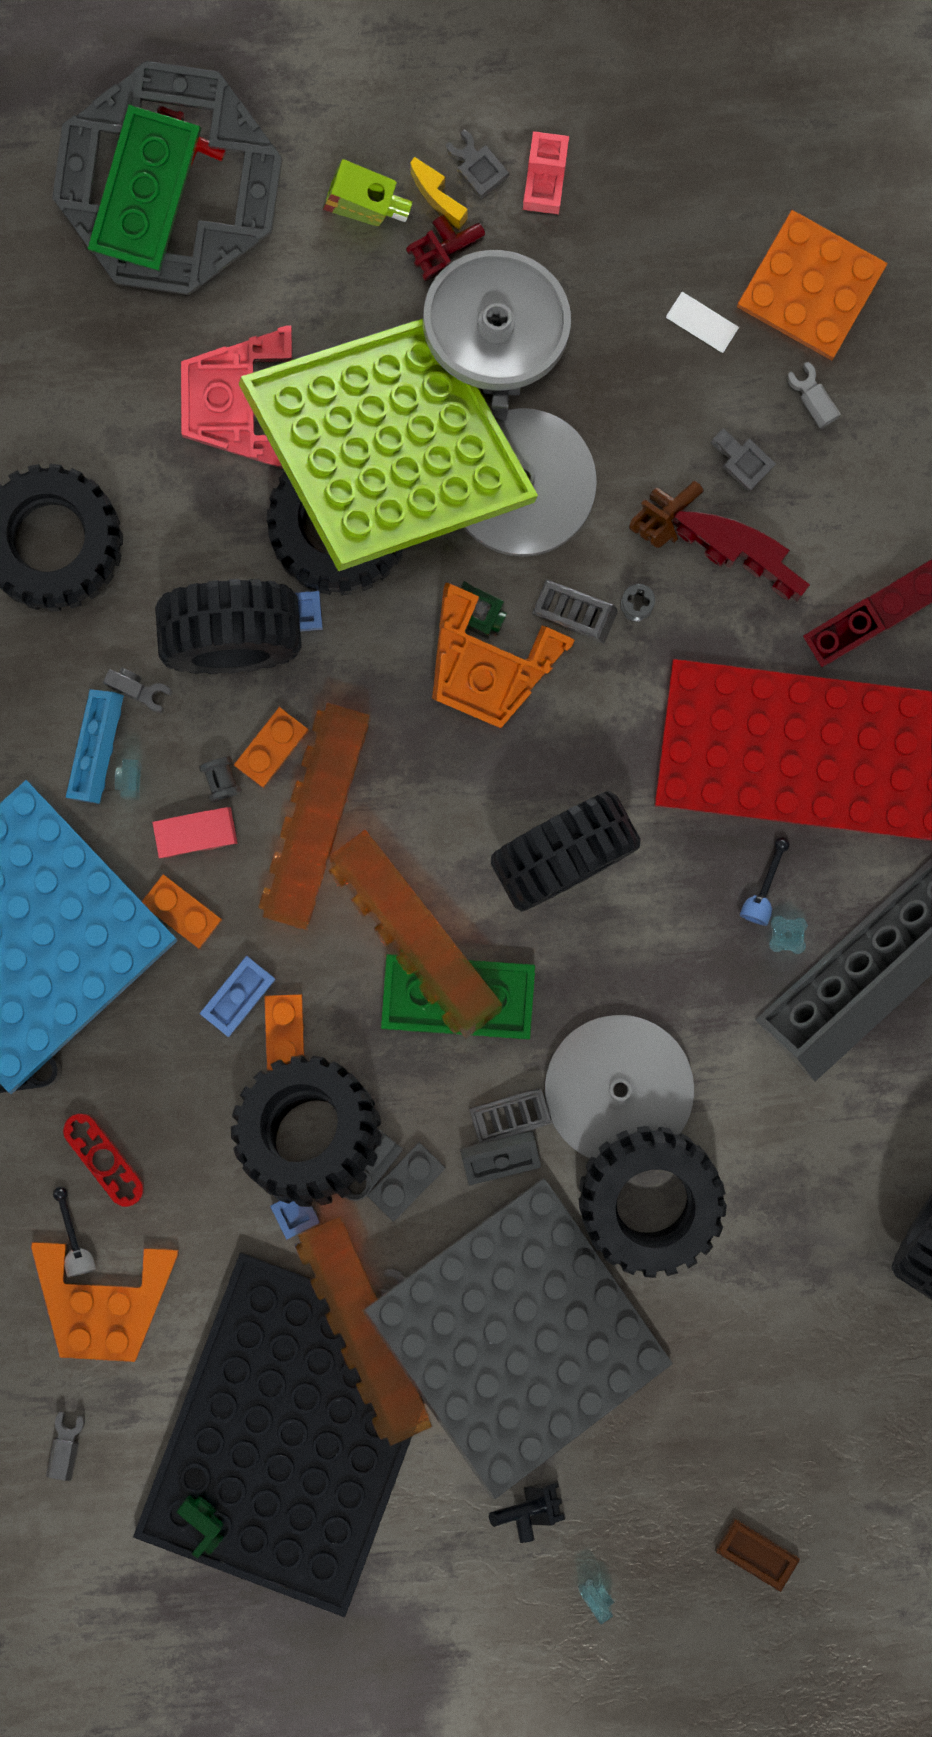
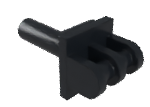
[489,1481,566,1543]

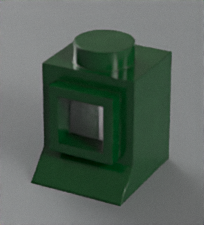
[461,581,508,638]

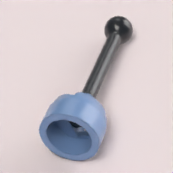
[740,838,790,926]

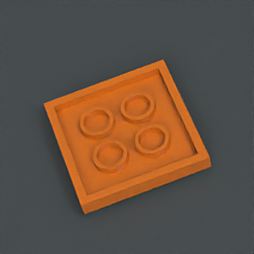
[737,210,888,361]

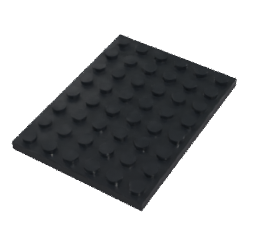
[133,1252,425,1618]

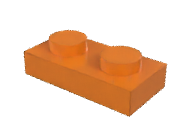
[234,707,309,789]
[142,874,222,949]
[265,994,305,1070]

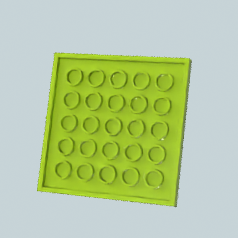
[239,319,538,571]

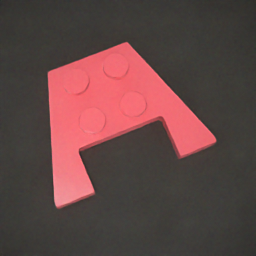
[181,326,292,469]

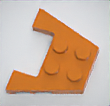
[432,582,575,728]
[31,1242,179,1362]

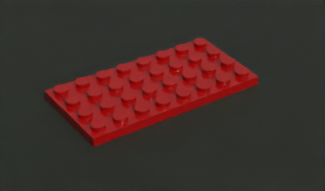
[654,659,932,841]

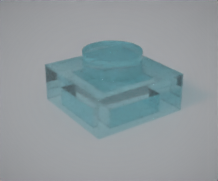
[115,759,141,800]
[578,1578,615,1625]

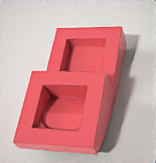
[523,131,569,215]
[152,807,238,858]

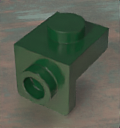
[176,1495,224,1559]

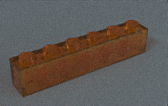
[258,703,371,931]
[328,830,502,1039]
[295,1215,432,1446]

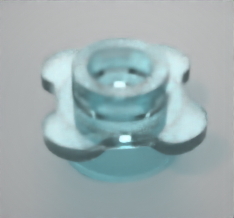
[769,916,808,954]

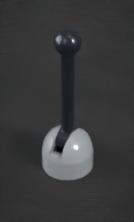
[53,1187,96,1278]

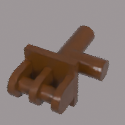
[629,481,704,548]

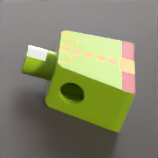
[323,159,413,226]

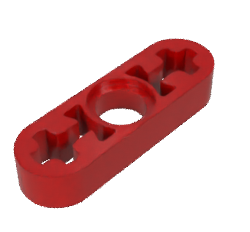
[63,1113,144,1207]

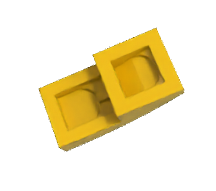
[410,157,468,231]

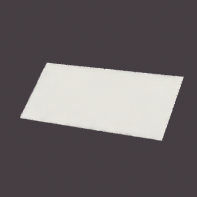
[666,292,739,353]

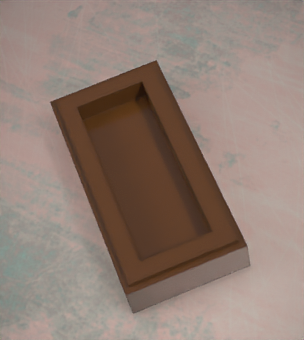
[715,1518,800,1592]

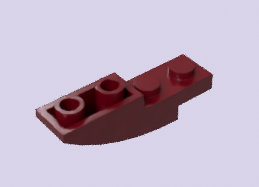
[672,511,810,602]
[803,559,932,668]

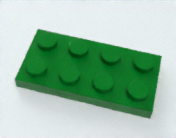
[87,105,201,272]
[381,954,535,1040]

